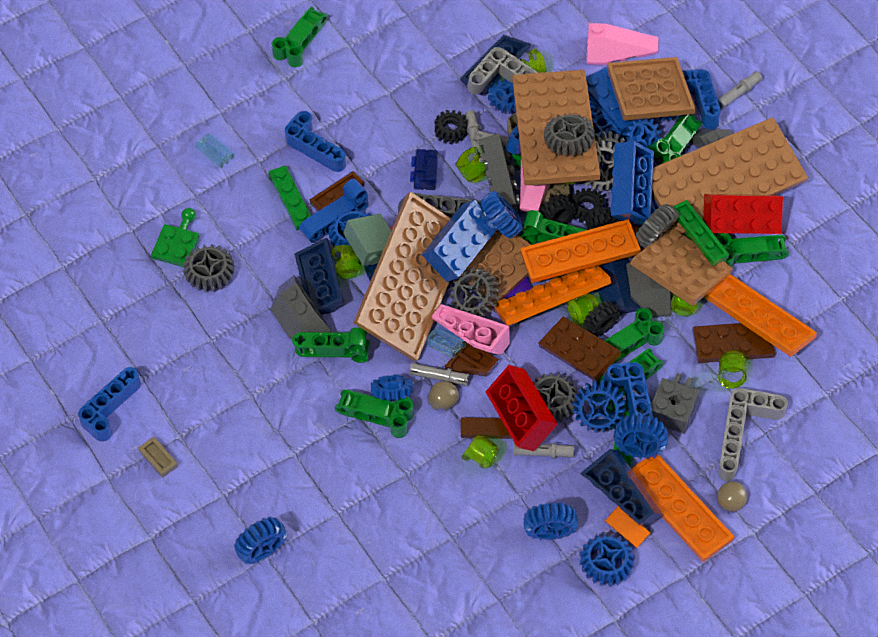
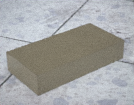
[138,437,178,478]

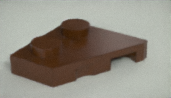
[445,341,498,377]

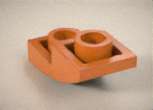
[605,506,650,548]

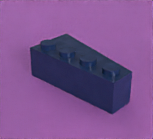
[580,449,663,527]

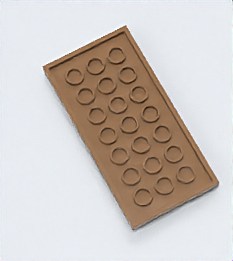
[512,69,600,186]
[652,117,808,235]
[353,192,451,361]

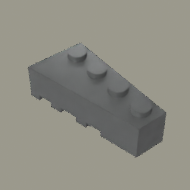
[478,133,520,214]

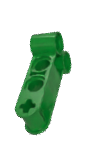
[272,6,328,68]
[647,114,702,165]
[520,210,586,245]
[715,233,789,267]
[604,308,664,365]
[292,327,370,363]
[592,348,664,412]
[334,390,414,438]

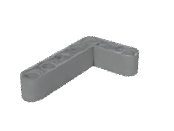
[467,47,538,94]
[718,388,788,481]

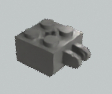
[651,373,699,434]

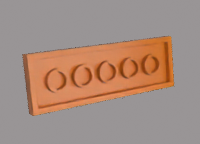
[520,219,641,283]
[493,265,611,326]
[703,274,817,357]
[631,455,735,562]

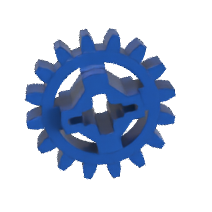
[488,79,516,114]
[622,118,662,148]
[371,374,413,401]

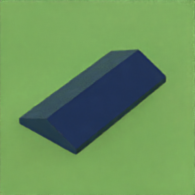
[460,35,531,92]
[294,238,344,315]
[597,257,641,314]

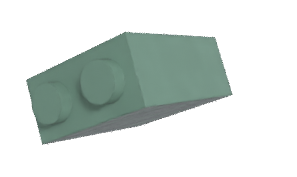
[343,213,391,266]

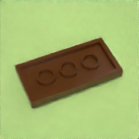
[538,316,621,381]
[692,323,775,363]

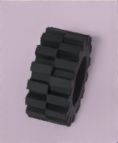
[434,110,467,145]
[570,188,604,224]
[540,194,576,224]
[585,207,620,230]
[584,301,620,336]

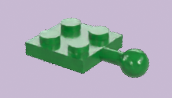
[151,208,200,267]

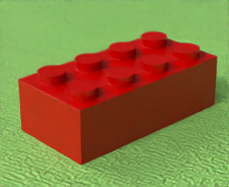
[703,194,783,234]
[485,365,558,452]

